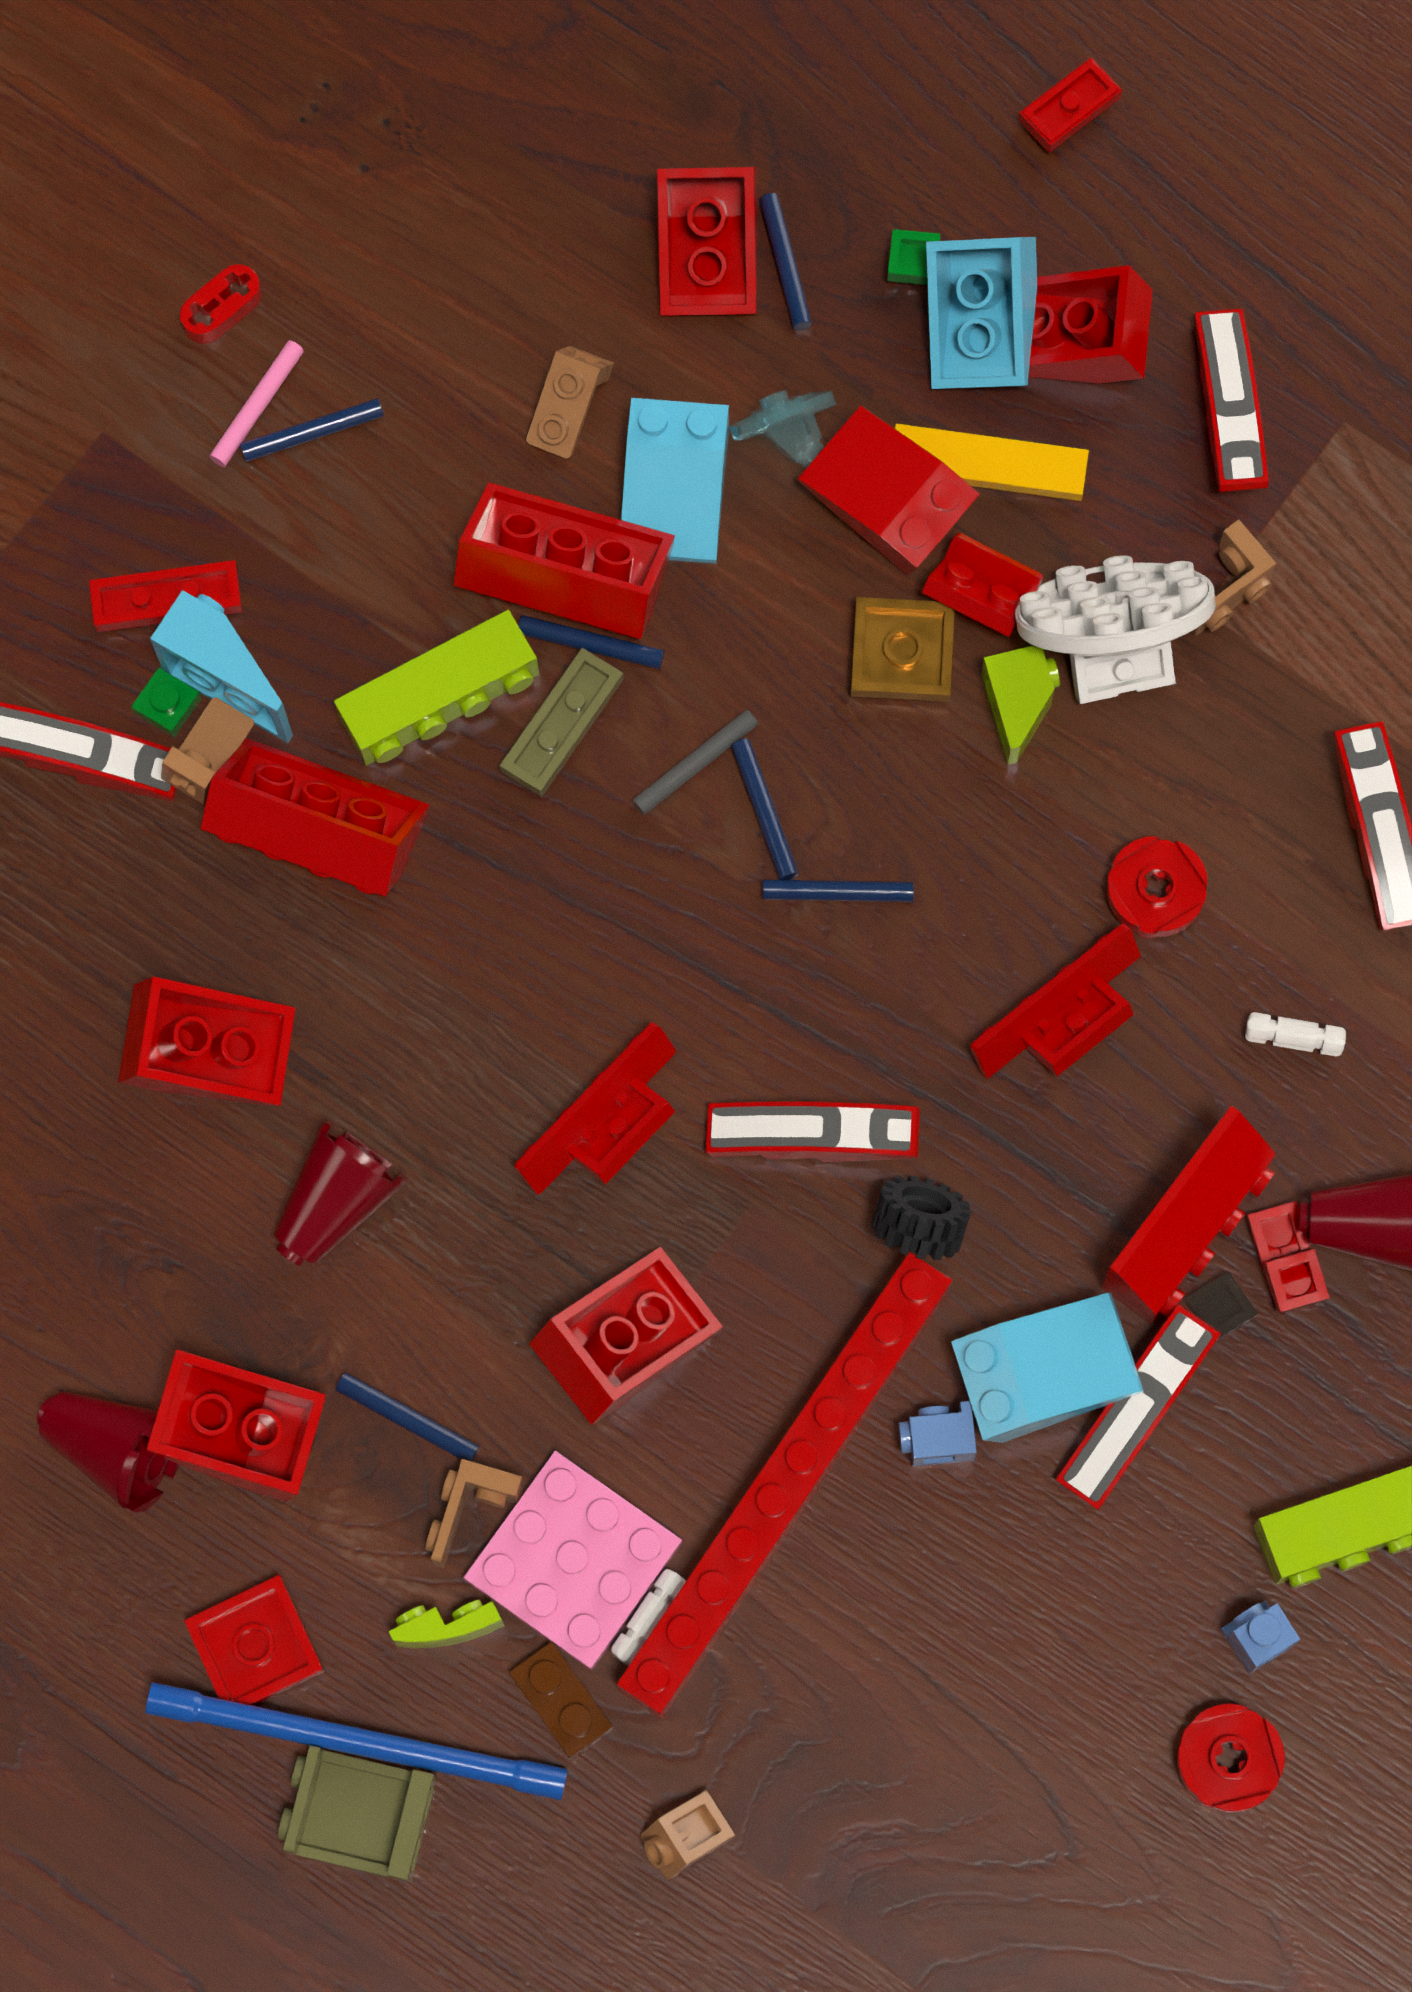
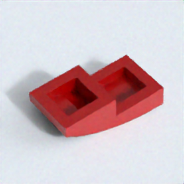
[1245,1201,1330,1313]

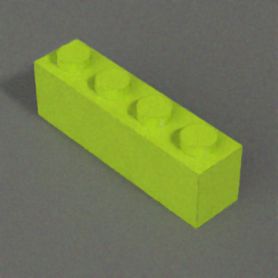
[334,609,539,766]
[1253,1466,1412,1589]

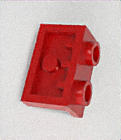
[922,533,1043,637]

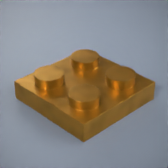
[851,597,955,702]

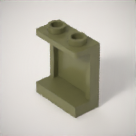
[278,1745,437,1883]

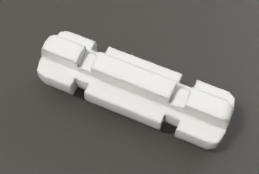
[1245,1012,1346,1056]
[611,1569,686,1665]

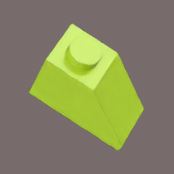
[981,645,1060,765]

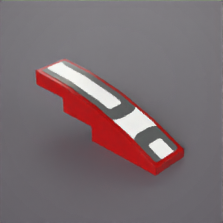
[1194,309,1269,492]
[0,702,177,801]
[1333,721,1412,931]
[706,1102,920,1163]
[1056,1304,1222,1510]

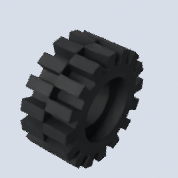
[871,1175,971,1260]

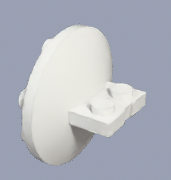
[1015,556,1216,704]

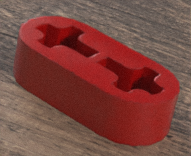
[180,264,262,344]

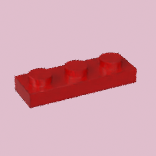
[89,560,243,633]

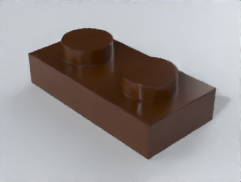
[509,1641,613,1760]

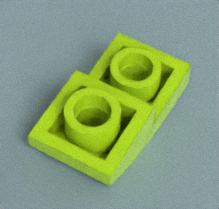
[389,1600,505,1648]

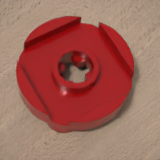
[1106,836,1208,939]
[1176,1704,1285,1813]

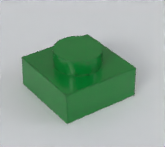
[887,229,941,285]
[131,668,202,738]

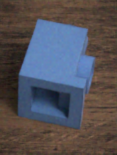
[898,1401,977,1467]
[1220,1601,1301,1674]

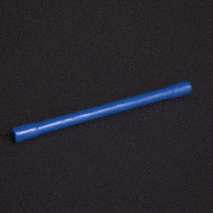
[145,1682,568,1800]

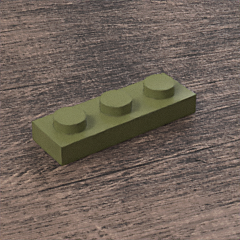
[500,648,624,797]

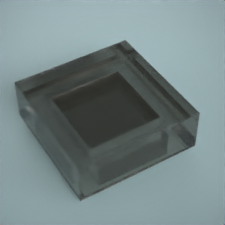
[1184,1271,1258,1342]

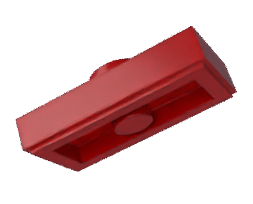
[1018,58,1122,153]

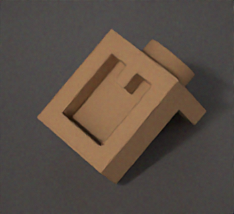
[641,1790,735,1880]

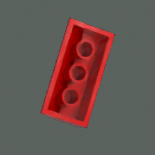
[454,482,675,639]
[200,738,430,897]
[1101,1105,1276,1325]

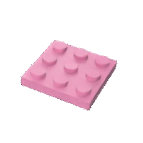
[464,1450,683,1671]

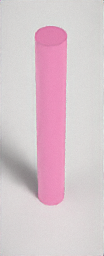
[209,340,304,467]

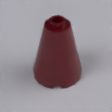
[274,1120,408,1267]
[1300,1174,1412,1271]
[37,1392,180,1514]

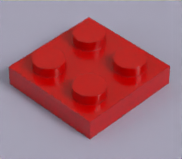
[184,1575,325,1706]

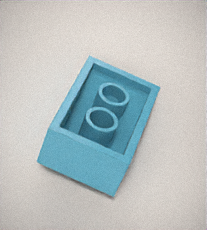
[926,237,1037,389]
[621,398,729,564]
[150,590,293,744]
[951,1293,1144,1443]

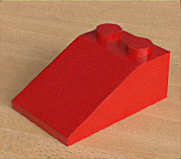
[657,167,758,316]
[1028,265,1153,384]
[797,405,980,576]
[118,976,296,1107]
[529,1246,723,1425]
[145,1349,326,1502]

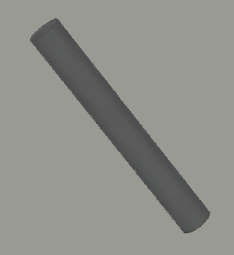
[632,709,758,816]

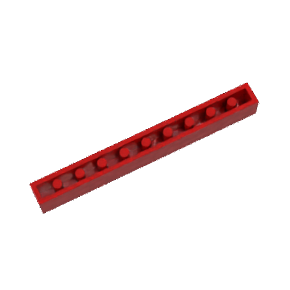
[617,1252,953,1720]

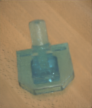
[729,389,836,469]

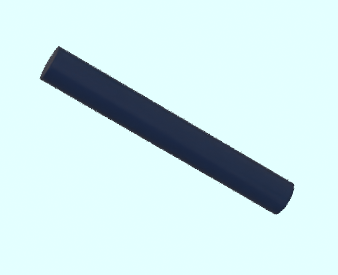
[759,193,812,330]
[240,398,384,462]
[518,615,665,669]
[731,739,799,880]
[763,880,914,902]
[336,1373,480,1462]

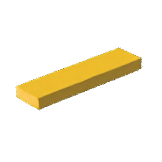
[895,424,1089,501]

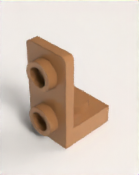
[526,346,614,459]
[1191,520,1276,636]
[161,698,254,804]
[426,1459,525,1568]

